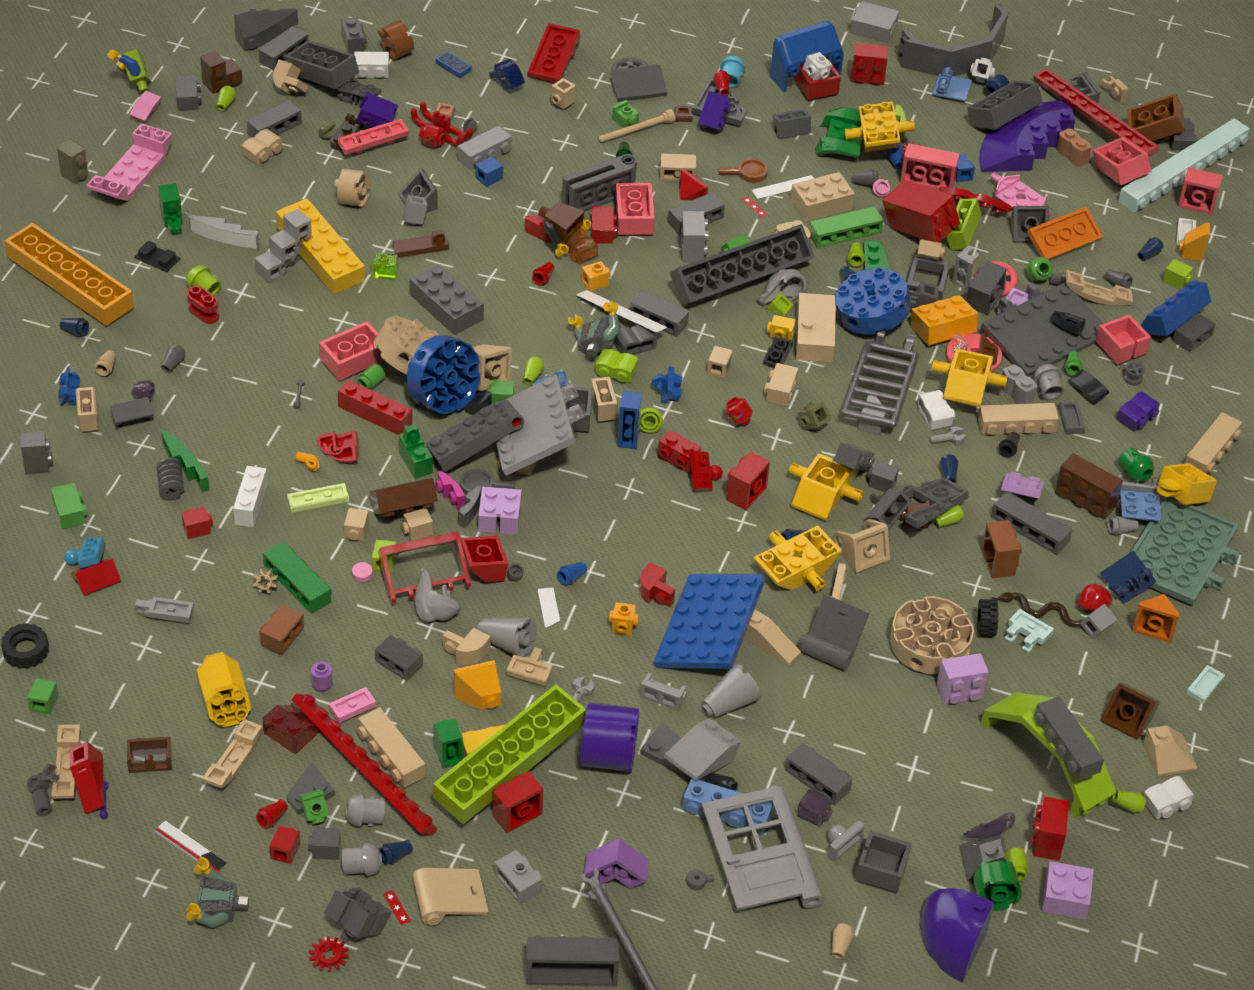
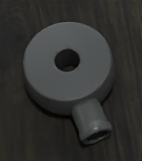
[686,870,714,890]

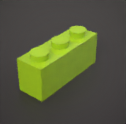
[947,198,982,250]

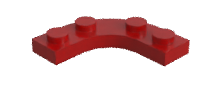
[939,187,1012,214]

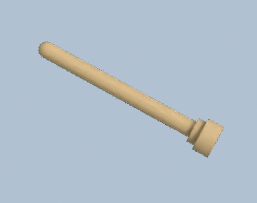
[599,109,676,142]

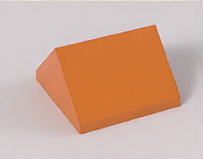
[1132,594,1180,643]

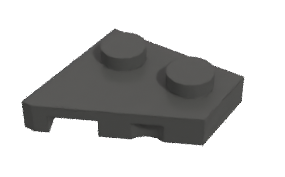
[286,763,335,815]

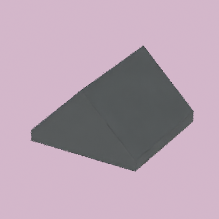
[398,168,438,213]
[1010,206,1049,242]

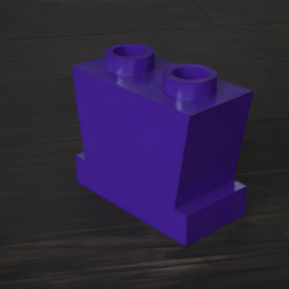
[356,92,398,128]

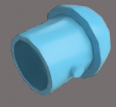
[720,55,745,88]

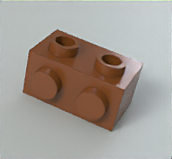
[259,604,304,654]

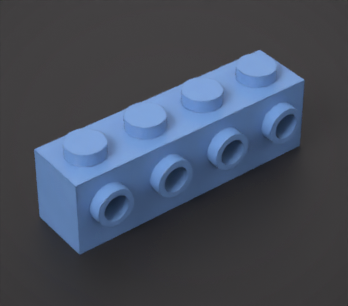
[682,778,773,835]

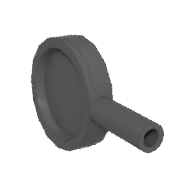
[460,469,516,495]

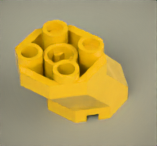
[196,652,251,727]

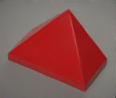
[680,169,708,201]

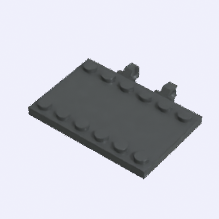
[981,282,1104,377]

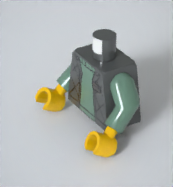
[568,301,621,357]
[186,857,249,928]

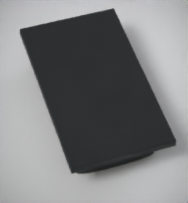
[134,241,181,272]

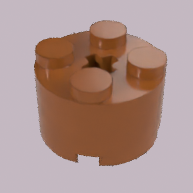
[378,20,414,60]

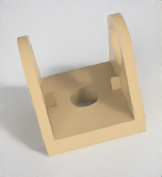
[833,519,890,573]

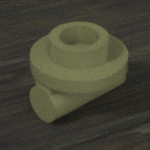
[319,120,336,139]

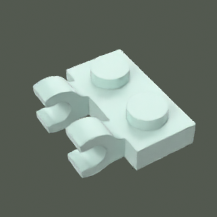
[1005,609,1054,653]

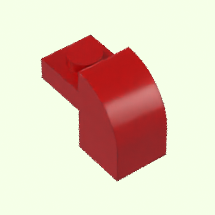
[639,562,675,607]

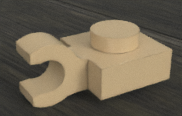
[1101,76,1128,103]

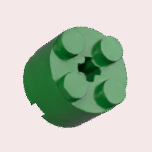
[973,861,1022,911]

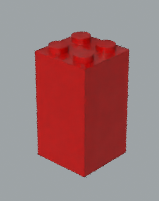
[882,180,960,243]

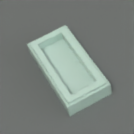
[1186,665,1225,704]

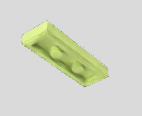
[287,483,349,513]

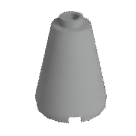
[477,617,537,657]
[702,664,761,718]

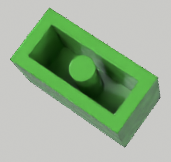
[51,483,88,529]

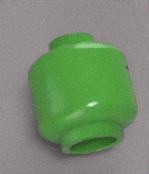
[1026,257,1053,281]

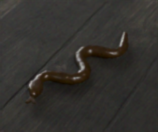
[991,592,1084,627]

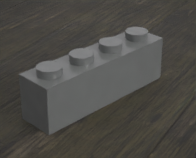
[991,491,1072,555]
[1034,696,1104,781]

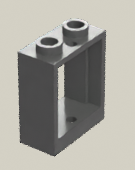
[907,256,950,301]

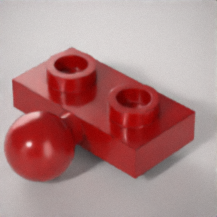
[689,450,723,491]

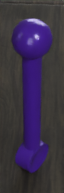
[99,781,109,819]

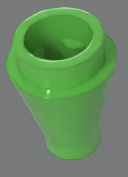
[1064,351,1083,376]

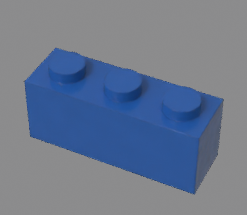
[618,391,642,450]

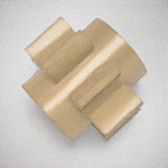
[253,568,278,593]

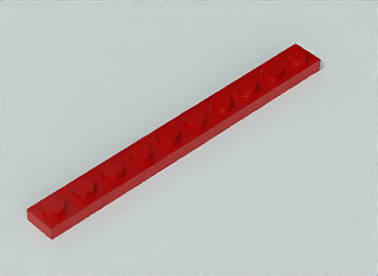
[1033,68,1159,157]
[291,693,438,835]

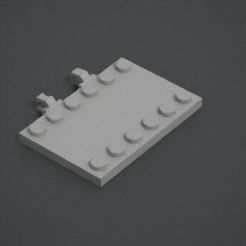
[496,375,584,476]

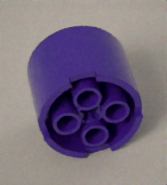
[580,702,639,772]

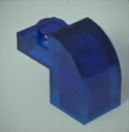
[489,59,525,90]

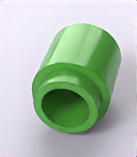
[357,364,385,389]

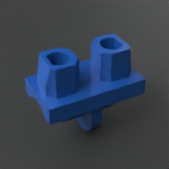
[652,366,683,403]

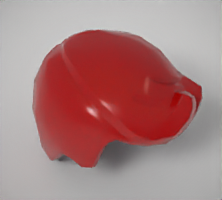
[1078,584,1112,610]

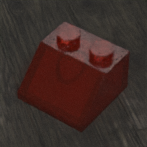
[262,705,321,755]

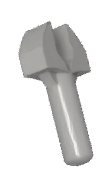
[930,426,966,446]
[572,676,594,702]

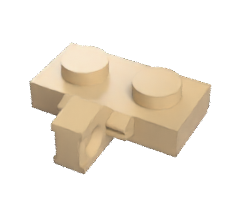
[507,647,553,686]

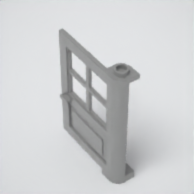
[702,785,824,911]

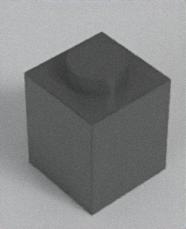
[867,461,899,492]
[308,828,341,860]

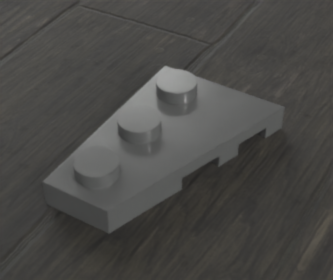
[640,721,691,780]

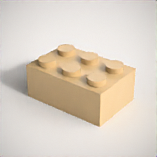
[790,172,855,222]

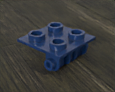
[1100,550,1157,604]

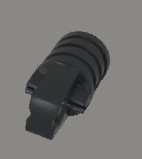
[1050,310,1086,335]

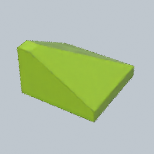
[766,292,793,316]

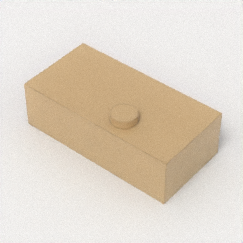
[796,293,836,362]

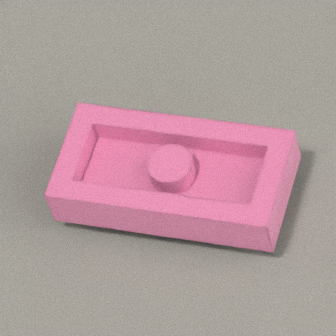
[329,687,376,723]

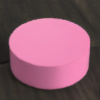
[352,562,373,582]

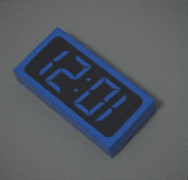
[436,51,472,78]

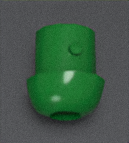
[1118,448,1154,482]

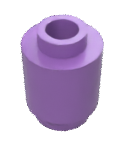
[311,662,333,692]

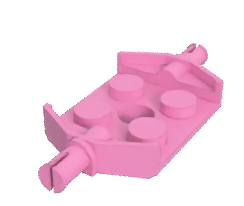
[990,172,1052,217]

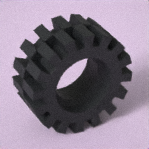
[977,599,999,636]

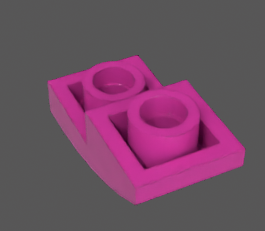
[435,471,465,511]

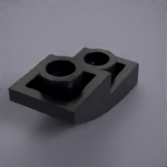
[763,336,793,367]
[1068,369,1109,403]

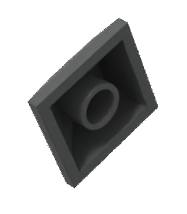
[960,832,1009,883]

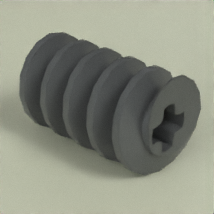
[156,457,184,501]

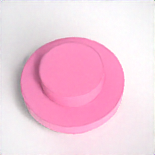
[873,179,890,197]

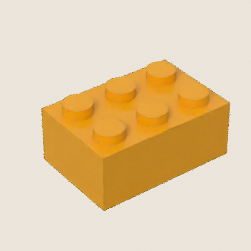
[911,295,978,346]

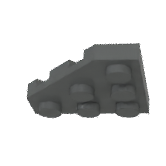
[692,78,746,126]

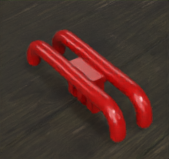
[410,101,473,147]

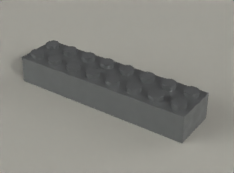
[670,224,815,307]

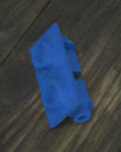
[58,366,80,406]

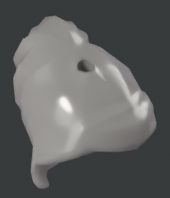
[758,269,809,306]
[415,566,461,622]

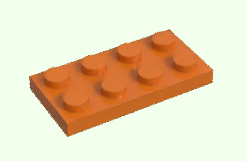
[1027,207,1103,260]

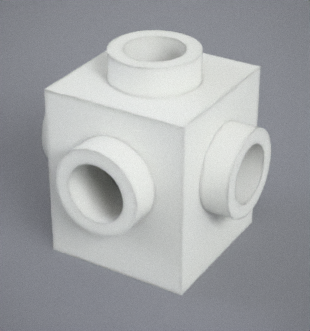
[803,52,832,81]
[970,58,996,83]

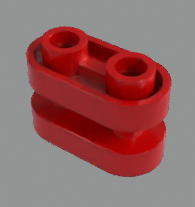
[187,286,219,324]

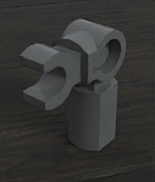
[27,764,59,816]

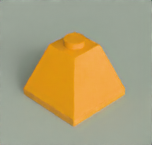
[454,660,501,710]

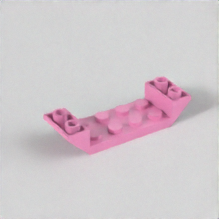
[86,123,172,201]

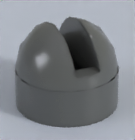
[463,118,477,133]
[507,563,524,581]

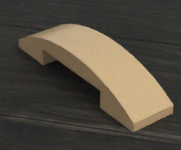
[1065,270,1133,306]
[202,719,263,788]
[51,724,80,799]

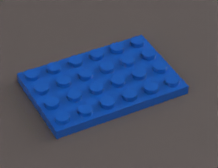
[654,574,766,669]

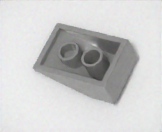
[664,718,741,781]

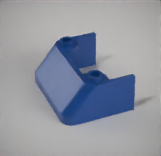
[770,21,844,92]

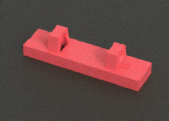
[338,119,409,155]

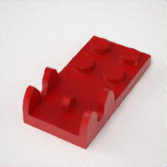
[527,23,580,83]

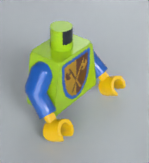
[107,49,151,93]

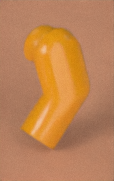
[295,452,320,471]

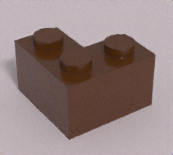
[200,51,243,94]

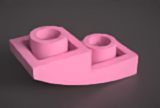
[129,91,162,124]

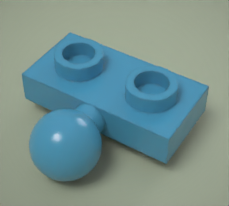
[64,537,105,568]

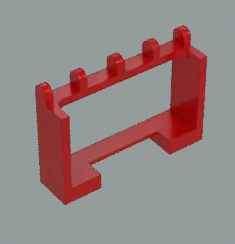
[378,531,471,603]

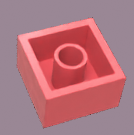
[1178,167,1223,215]

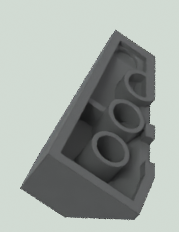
[234,8,298,52]

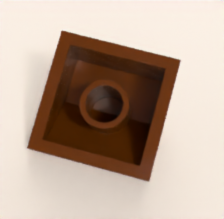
[1101,683,1161,739]

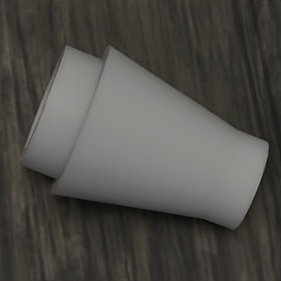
[1107,515,1138,535]

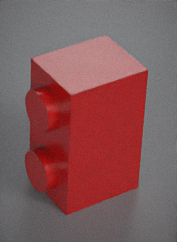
[591,206,617,244]

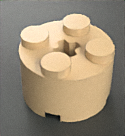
[334,169,371,206]

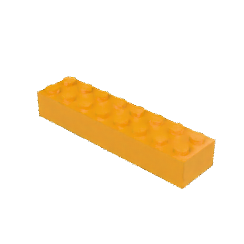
[4,223,134,326]

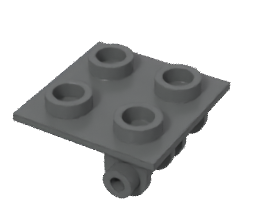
[337,80,382,105]

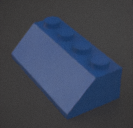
[1141,280,1212,336]

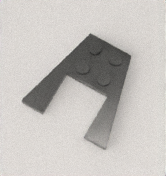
[870,478,969,528]

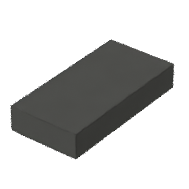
[1058,402,1085,434]

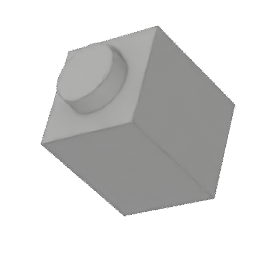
[403,195,428,225]
[1080,604,1117,639]

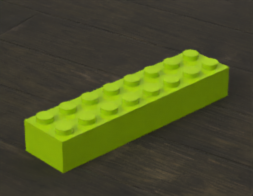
[433,684,586,824]

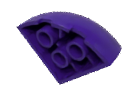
[921,888,994,983]

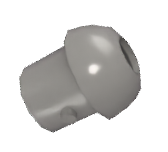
[1034,364,1065,400]
[346,793,385,827]
[342,843,382,877]

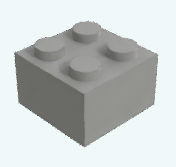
[681,211,709,262]

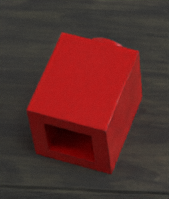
[181,506,213,539]
[269,825,301,864]

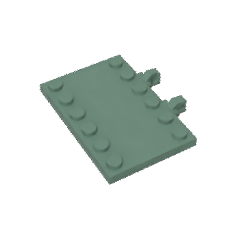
[1131,497,1240,605]

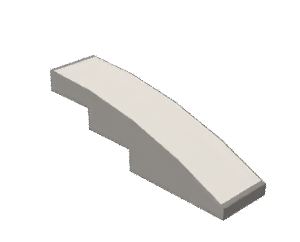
[189,215,259,249]

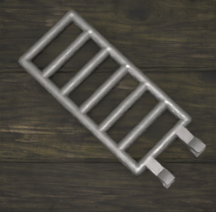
[841,328,919,427]
[580,867,658,990]

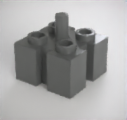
[324,888,392,941]

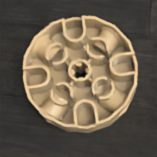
[373,315,439,375]
[890,596,974,675]

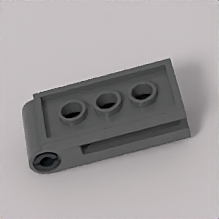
[562,154,637,212]

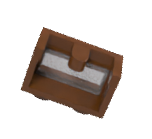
[127,737,172,773]

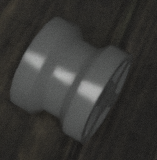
[1124,362,1145,386]

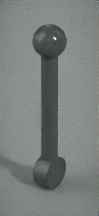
[293,379,305,408]

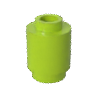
[1007,848,1028,881]

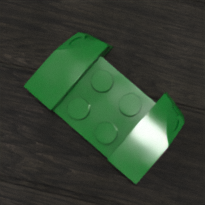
[815,107,862,158]

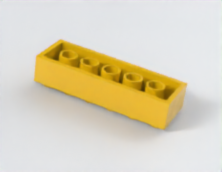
[276,199,365,295]

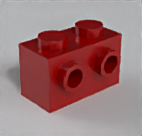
[658,430,701,474]

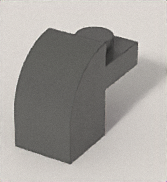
[908,281,938,314]

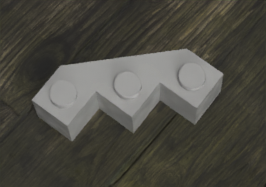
[255,209,312,283]

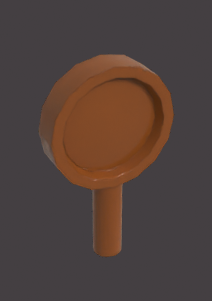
[718,158,768,183]

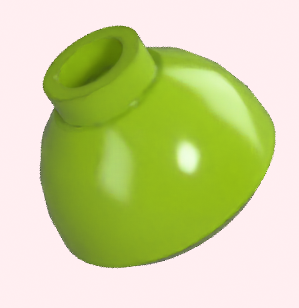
[640,407,663,434]

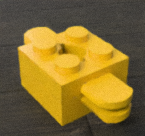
[1156,463,1217,506]

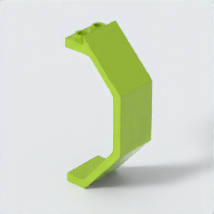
[981,692,1116,819]

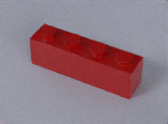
[338,380,413,435]

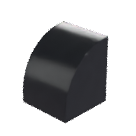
[465,390,492,415]

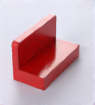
[71,558,121,595]

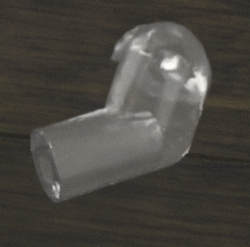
[952,333,969,353]

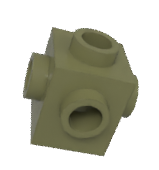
[798,402,832,431]

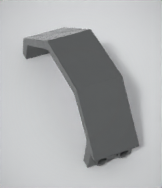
[898,3,1009,76]

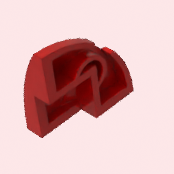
[316,430,359,463]

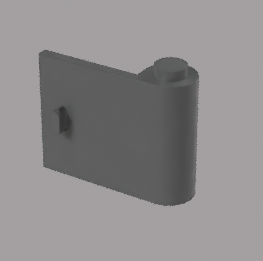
[798,594,870,670]

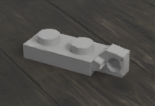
[135,597,194,623]

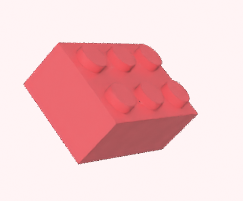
[1092,137,1152,185]
[900,143,959,191]
[615,183,655,235]
[319,321,385,381]

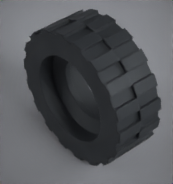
[1,623,49,669]

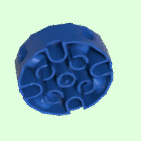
[835,267,911,335]
[407,335,481,414]

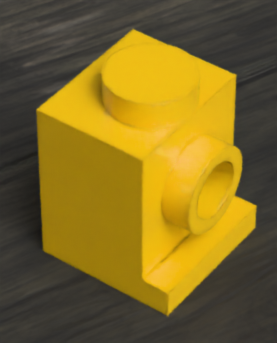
[767,315,796,340]

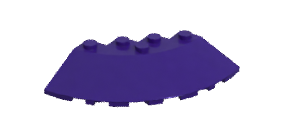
[979,100,1075,172]

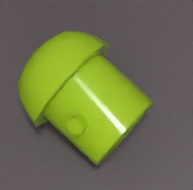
[186,265,221,296]

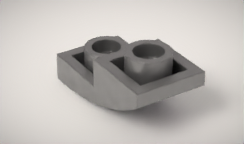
[458,486,481,528]

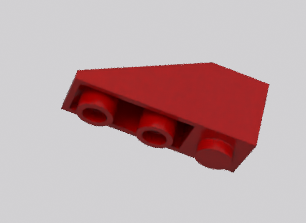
[69,741,105,814]

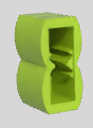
[595,349,638,383]

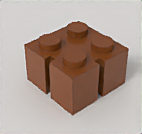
[981,520,1022,578]

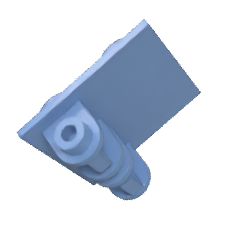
[932,67,972,101]
[1119,490,1161,521]

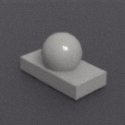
[828,821,864,862]

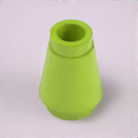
[216,86,236,112]
[847,243,865,267]
[523,357,544,385]
[933,504,964,528]
[1112,790,1146,813]

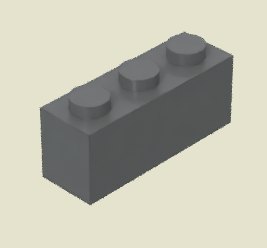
[259,26,309,71]
[246,100,302,137]
[668,193,725,235]
[630,290,689,337]
[833,443,875,471]
[785,743,853,806]

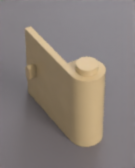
[413,868,489,926]

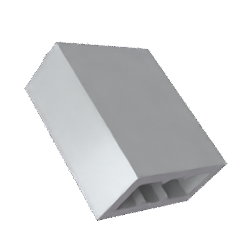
[849,1,899,43]

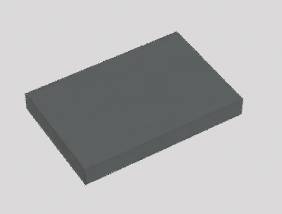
[610,65,667,102]

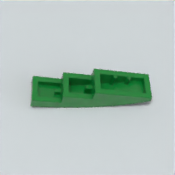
[161,430,209,492]

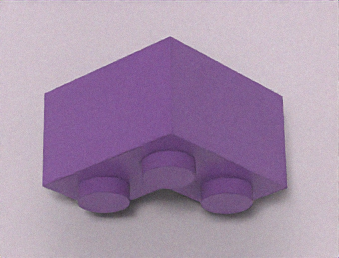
[584,838,649,889]

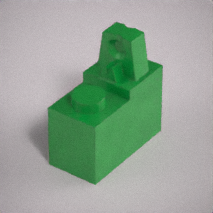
[158,183,183,234]
[399,424,433,479]
[434,718,463,769]

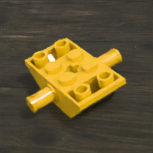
[845,102,915,152]
[931,348,1008,407]
[788,454,864,521]
[753,526,842,591]

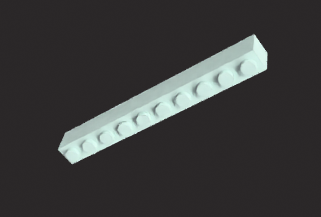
[1118,118,1250,212]

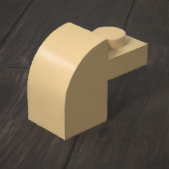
[273,60,308,95]
[443,628,491,665]

